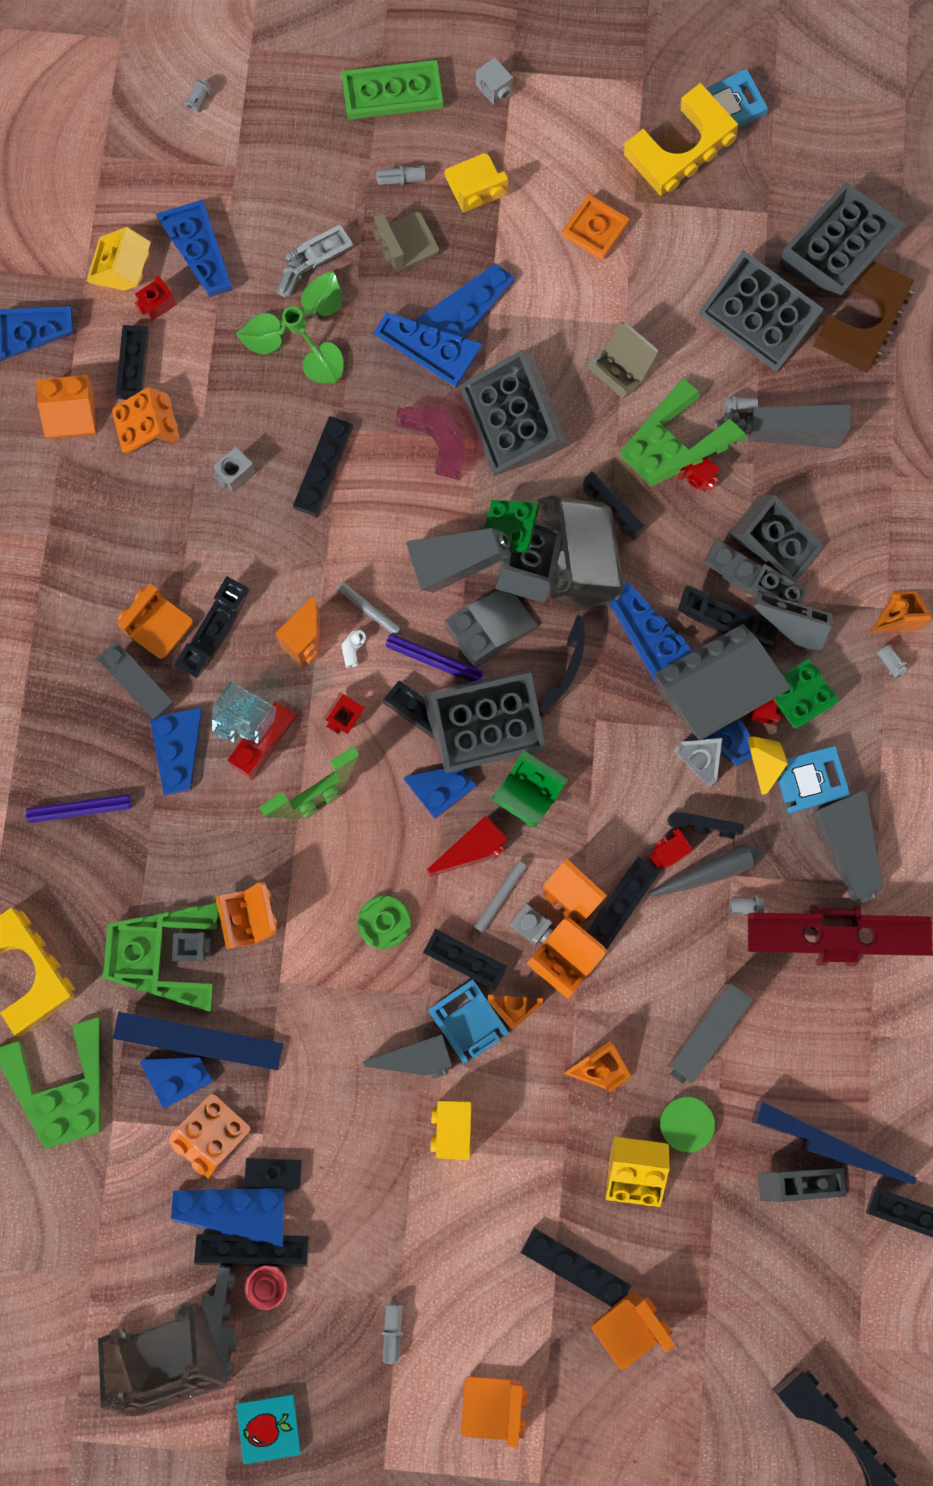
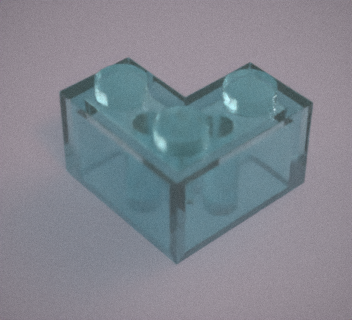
[212,682,276,743]

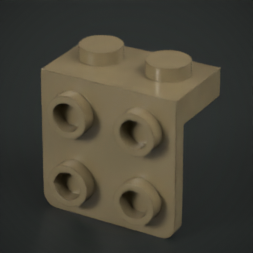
[372,212,439,272]
[586,321,659,399]

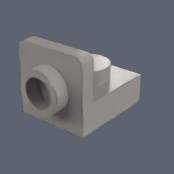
[510,904,553,945]

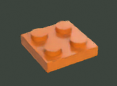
[561,194,630,261]

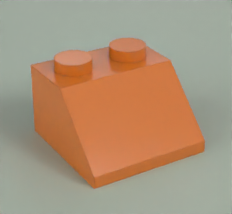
[36,375,96,439]
[275,596,321,667]
[542,858,607,925]

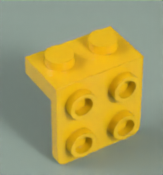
[444,153,508,213]

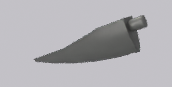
[649,844,764,897]

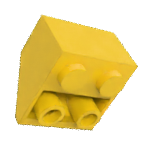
[606,1137,669,1207]

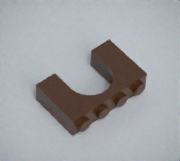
[813,261,914,373]

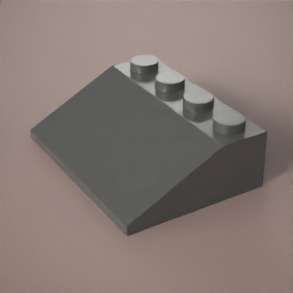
[780,182,905,295]
[698,250,826,372]
[459,350,569,475]
[654,624,790,741]
[423,670,546,773]

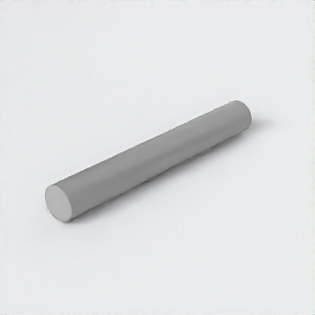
[336,582,402,636]
[474,861,527,933]

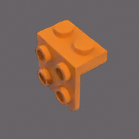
[112,387,180,454]
[117,583,193,660]
[216,882,277,950]
[526,917,607,999]
[168,1094,250,1179]
[591,1290,675,1370]
[461,1376,527,1447]

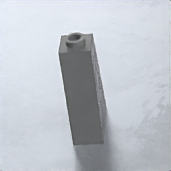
[745,405,851,449]
[406,528,511,593]
[811,790,883,903]
[667,983,753,1084]

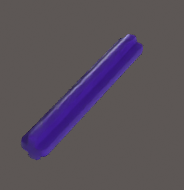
[386,634,483,682]
[26,794,132,823]

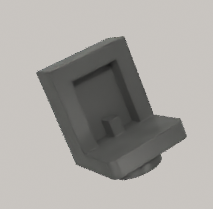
[172,932,211,962]

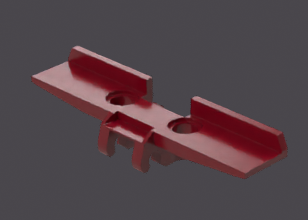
[747,905,933,967]

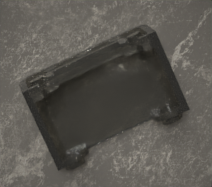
[537,495,623,611]
[98,1302,225,1416]

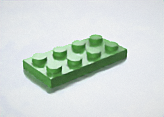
[341,60,443,120]

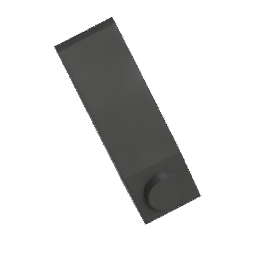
[754,591,832,652]
[96,641,174,721]
[363,1035,452,1079]
[758,1168,846,1202]

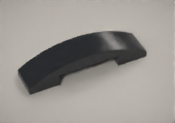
[174,576,250,678]
[677,585,778,647]
[539,615,585,717]

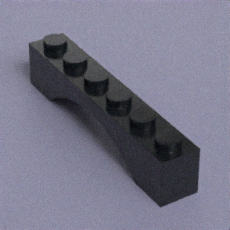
[772,1367,905,1486]

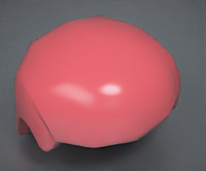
[244,1265,287,1310]

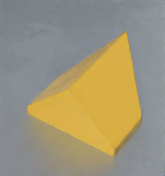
[747,736,788,795]

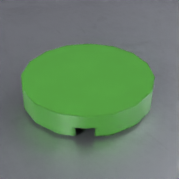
[358,896,411,949]
[659,1097,715,1153]

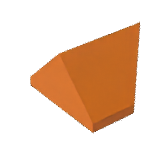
[870,591,931,633]
[487,995,543,1031]
[563,1041,632,1092]

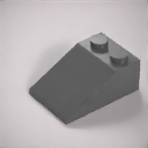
[728,495,824,582]
[495,521,563,603]
[445,590,538,668]

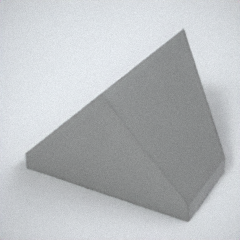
[673,738,722,789]

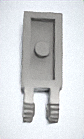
[286,224,354,275]

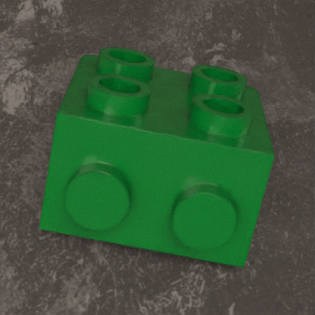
[484,500,539,553]
[773,659,839,729]
[492,751,568,827]

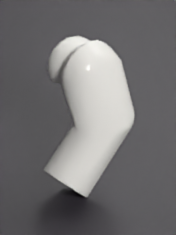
[341,630,366,668]

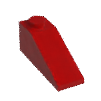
[227,702,297,781]
[426,815,507,877]

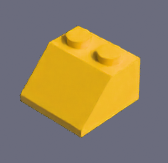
[86,227,151,291]
[431,1101,471,1160]

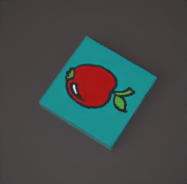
[236,1393,301,1464]

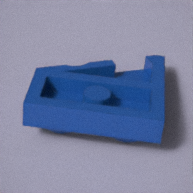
[403,769,476,819]
[140,1057,214,1109]

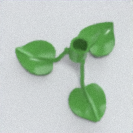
[236,271,344,384]

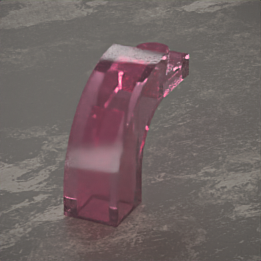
[396,404,464,480]

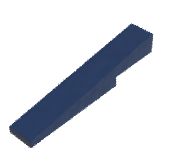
[112,1011,284,1071]
[752,1101,917,1185]

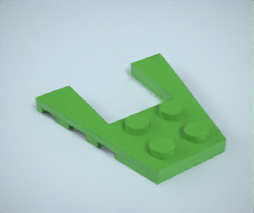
[619,378,747,487]
[259,746,360,819]
[103,903,219,1012]
[0,1017,101,1149]

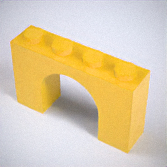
[624,83,738,196]
[0,908,76,1037]

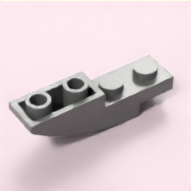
[703,539,807,604]
[201,1265,239,1389]

